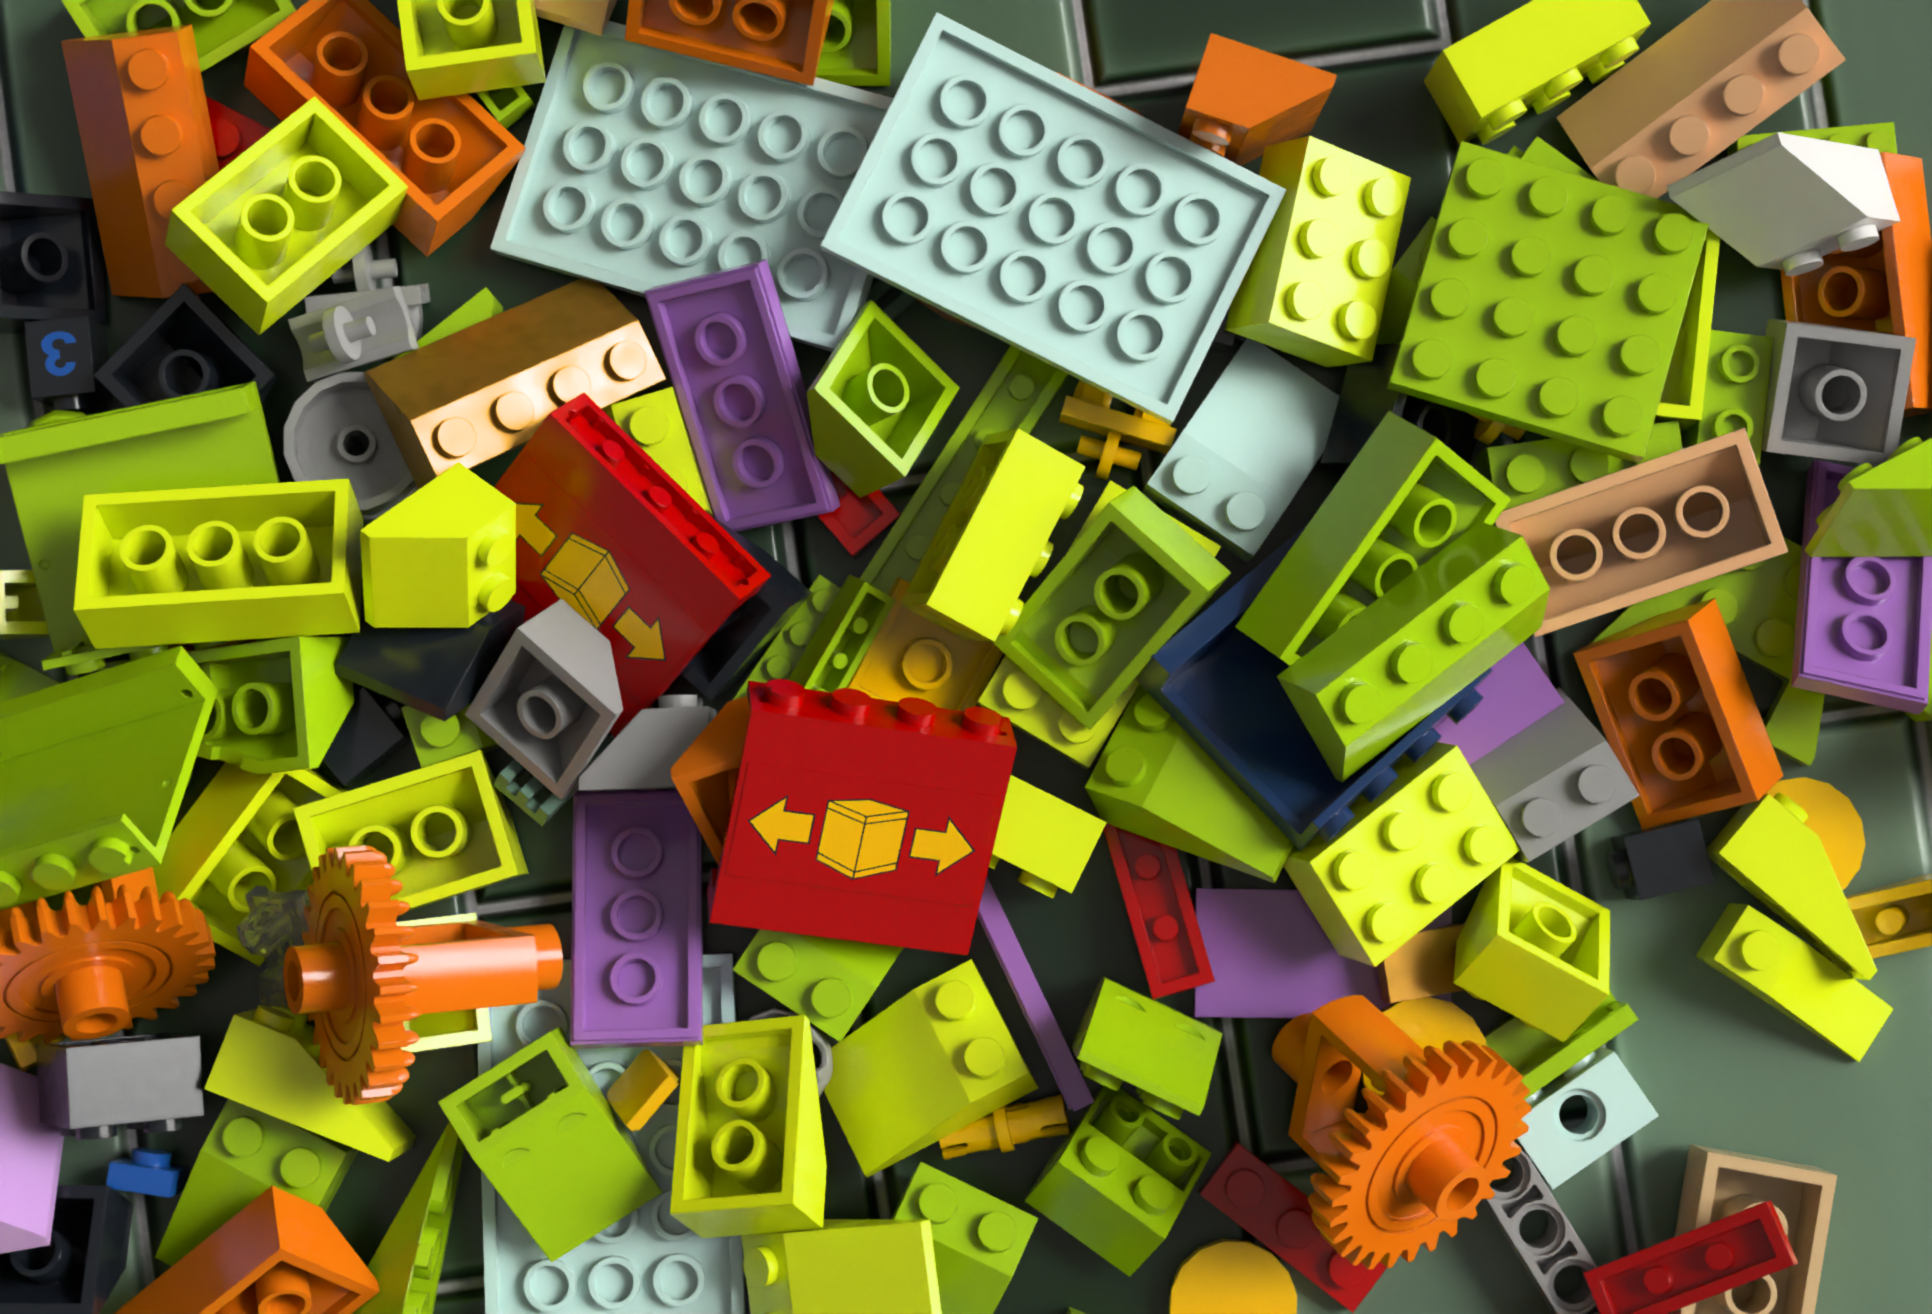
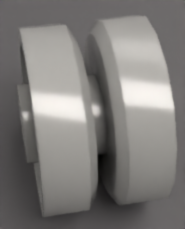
[283,372,418,525]

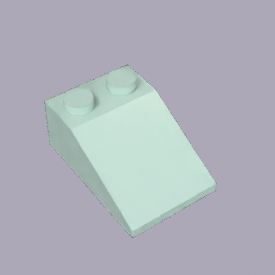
[1143,338,1339,563]

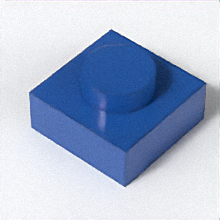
[106,1148,190,1198]

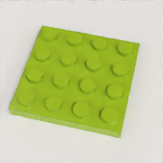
[1387,141,1709,463]

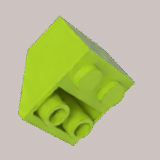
[1025,1085,1212,1277]

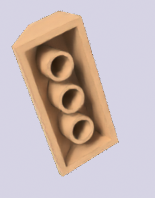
[1556,0,1846,199]
[1495,428,1788,638]

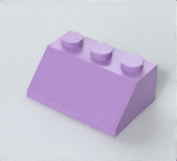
[0,1063,64,1254]

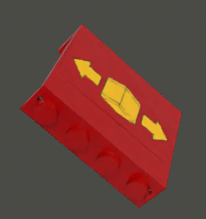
[494,393,772,738]
[707,679,1017,955]

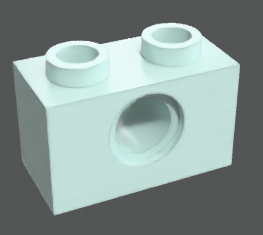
[1514,1047,1659,1190]

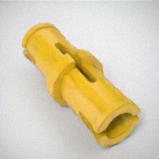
[939,1093,1070,1160]

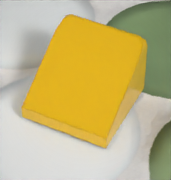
[606,1049,681,1132]

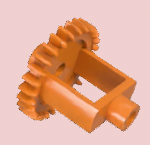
[283,845,563,1105]
[0,867,216,1043]
[1272,995,1531,1269]

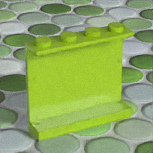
[0,381,280,676]
[0,646,219,911]

